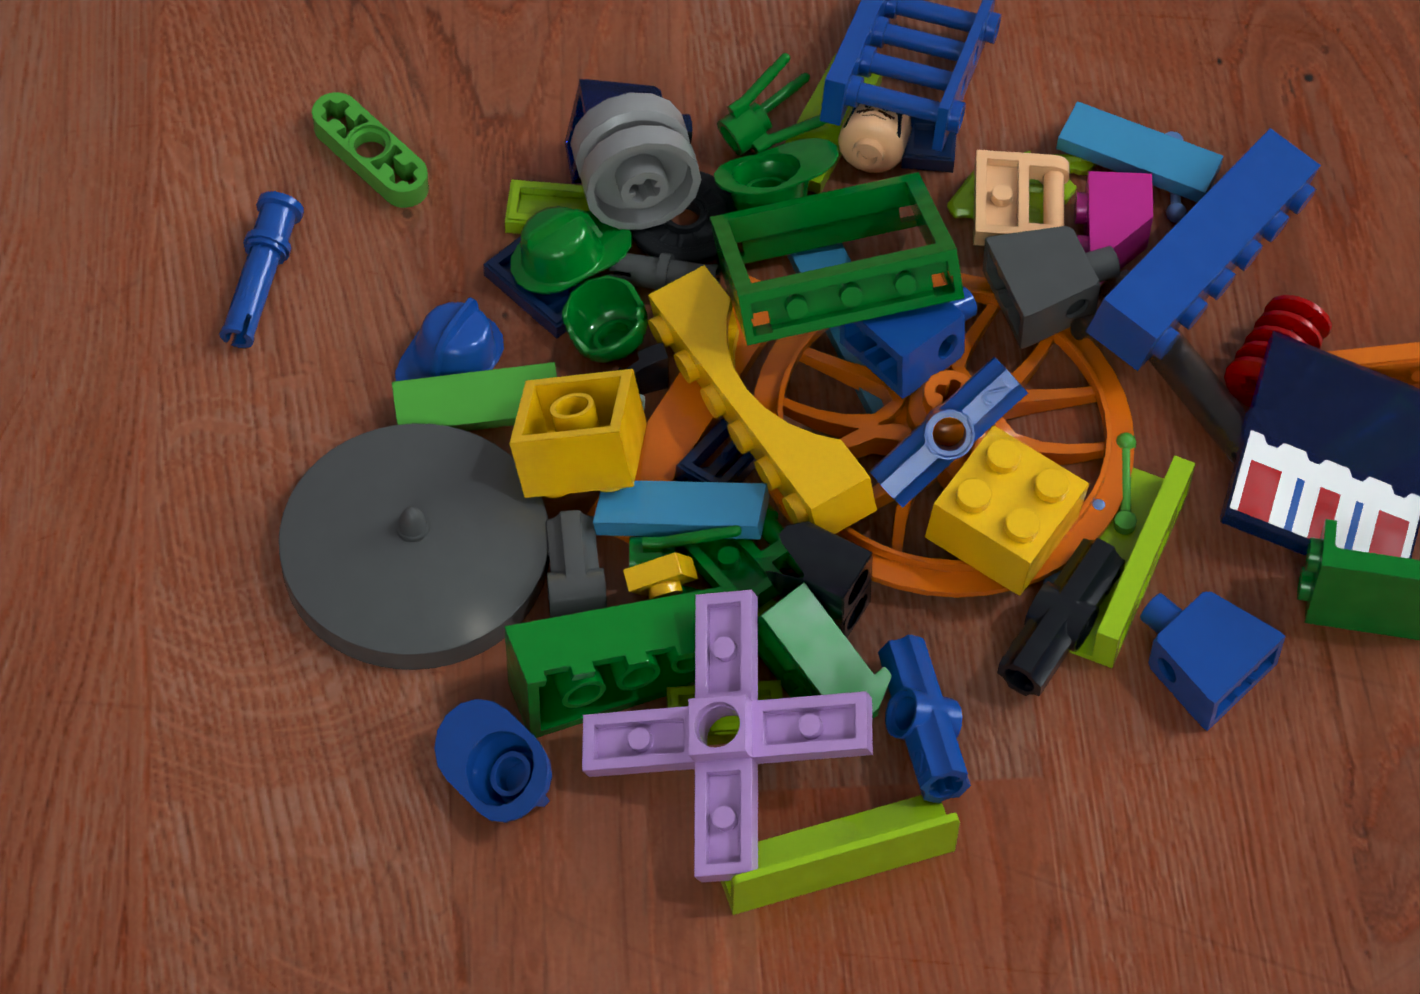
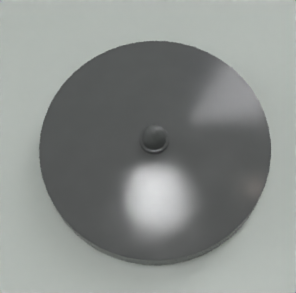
[279,423,549,670]

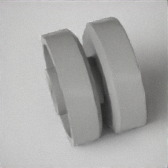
[570,93,701,230]

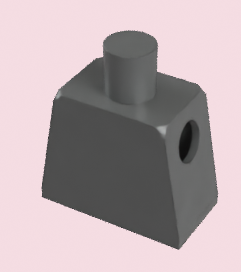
[982,226,1120,349]

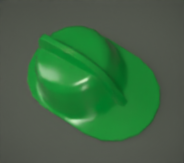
[714,138,839,211]
[511,206,632,294]

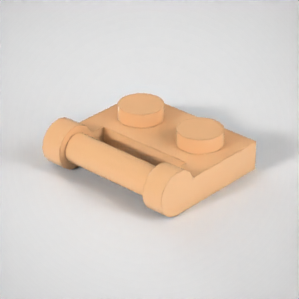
[973,150,1070,246]

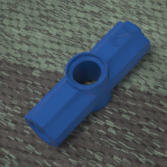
[869,356,1028,508]
[878,634,971,803]

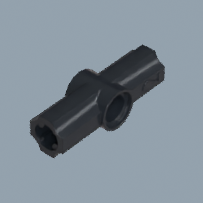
[997,538,1125,696]

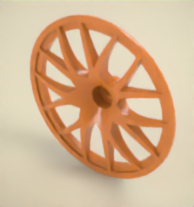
[754,273,1135,598]

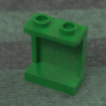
[1297,519,1420,640]

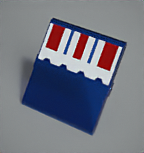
[1220,331,1420,559]

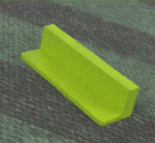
[1069,455,1196,668]
[721,795,960,915]

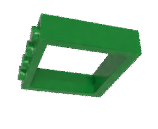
[710,172,964,346]

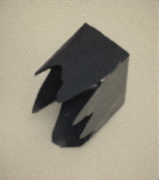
[766,521,873,638]

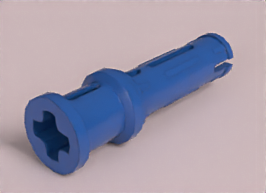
[219,191,304,348]

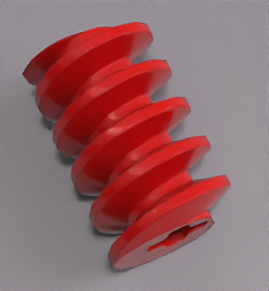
[1224,295,1332,413]

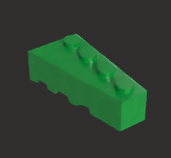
[504,586,725,738]

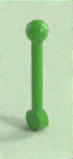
[1114,432,1137,535]

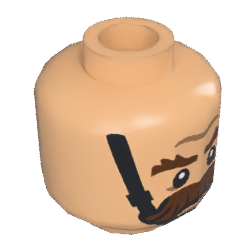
[838,104,912,173]

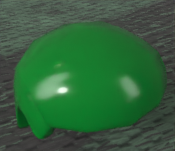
[562,275,648,363]

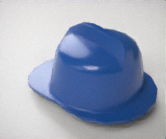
[395,297,504,381]
[434,699,552,823]

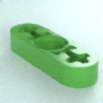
[312,92,429,208]

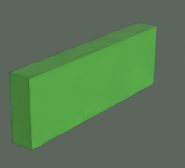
[392,362,557,431]

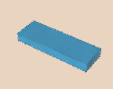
[1056,101,1224,202]
[593,480,770,539]

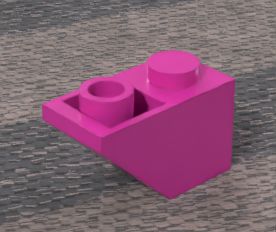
[1074,171,1153,285]

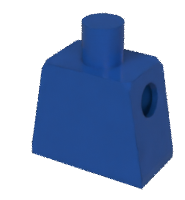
[839,287,977,399]
[1140,592,1286,731]

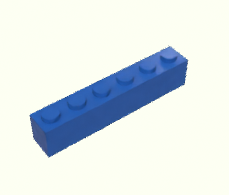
[1086,128,1321,371]

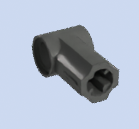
[546,510,607,618]

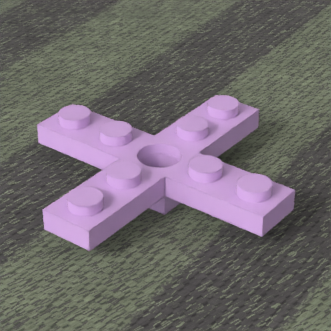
[582,590,873,883]

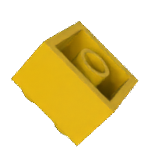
[509,369,647,498]
[925,425,1090,596]

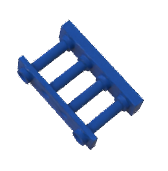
[820,0,1002,152]

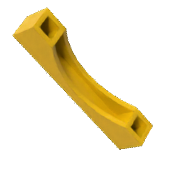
[648,265,877,534]

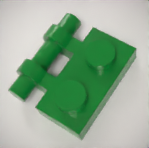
[677,502,804,608]

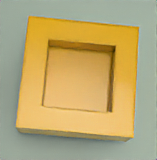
[623,552,698,600]

